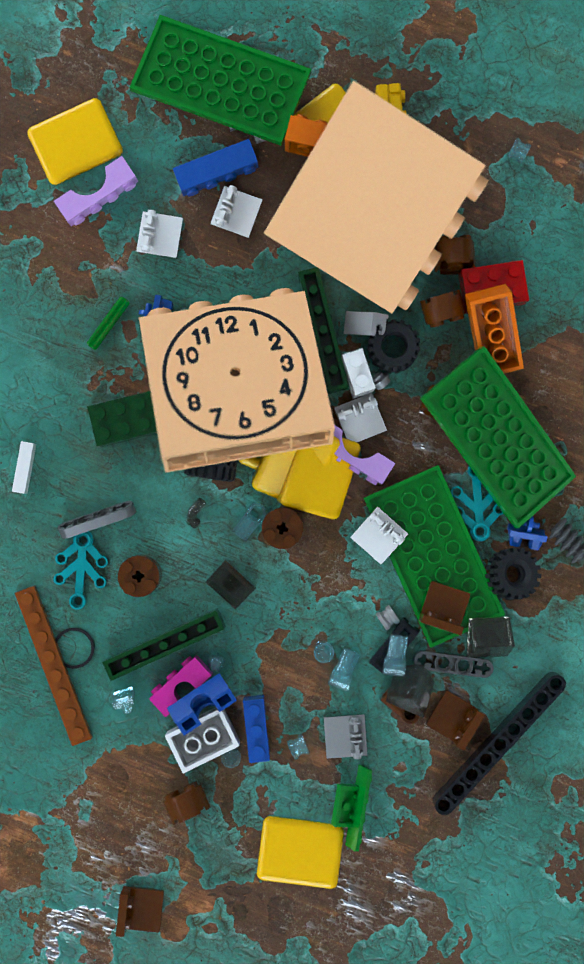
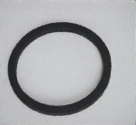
[55,627,95,669]

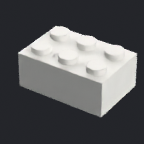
[165,707,240,773]

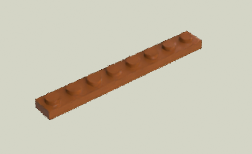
[15,585,93,746]

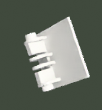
[211,185,262,238]
[136,210,183,258]
[334,393,387,442]
[350,507,408,564]

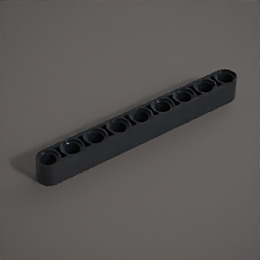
[433,672,566,815]

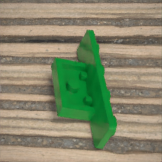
[331,765,372,852]

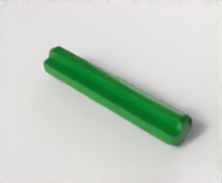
[87,296,130,350]

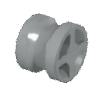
[376,605,400,631]

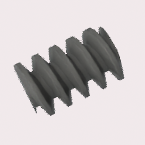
[549,518,584,564]

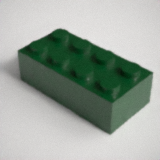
[87,391,158,448]

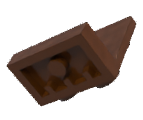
[419,581,470,635]
[426,690,485,751]
[116,886,164,937]

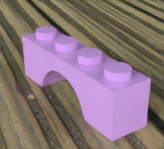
[54,156,138,226]
[334,425,395,486]

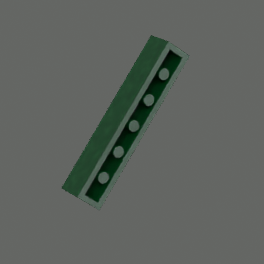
[298,267,349,394]
[102,608,226,681]

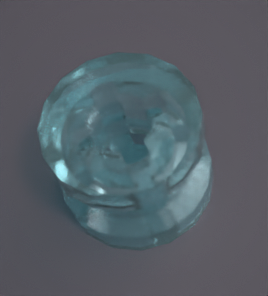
[507,138,531,164]
[314,641,334,663]
[287,734,310,760]

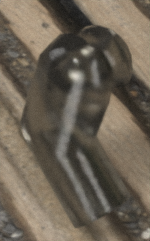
[186,498,206,529]

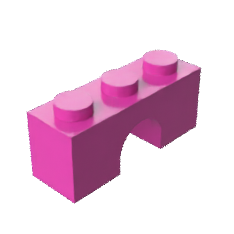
[149,654,213,717]

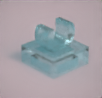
[112,687,135,715]

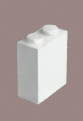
[341,348,375,399]

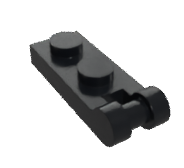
[368,617,420,675]

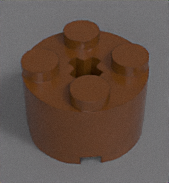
[434,235,476,275]
[420,289,466,328]
[262,508,303,549]
[118,555,162,597]
[163,781,211,825]

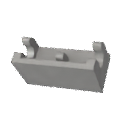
[344,311,389,336]

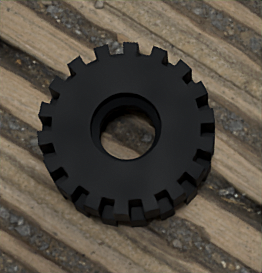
[485,548,541,600]

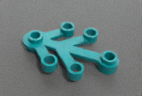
[450,466,504,541]
[53,531,109,610]

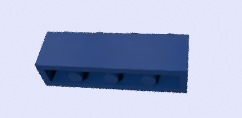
[173,139,259,197]

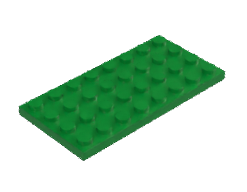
[129,15,311,146]
[420,346,576,529]
[363,465,505,648]

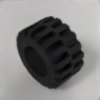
[367,319,420,374]
[184,460,238,482]

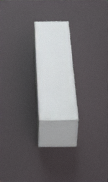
[12,441,36,494]

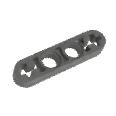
[57,501,136,539]
[413,650,494,678]

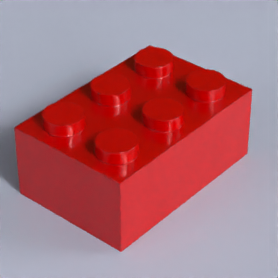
[458,260,529,314]

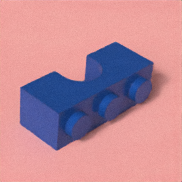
[167,673,237,736]
[243,695,270,763]

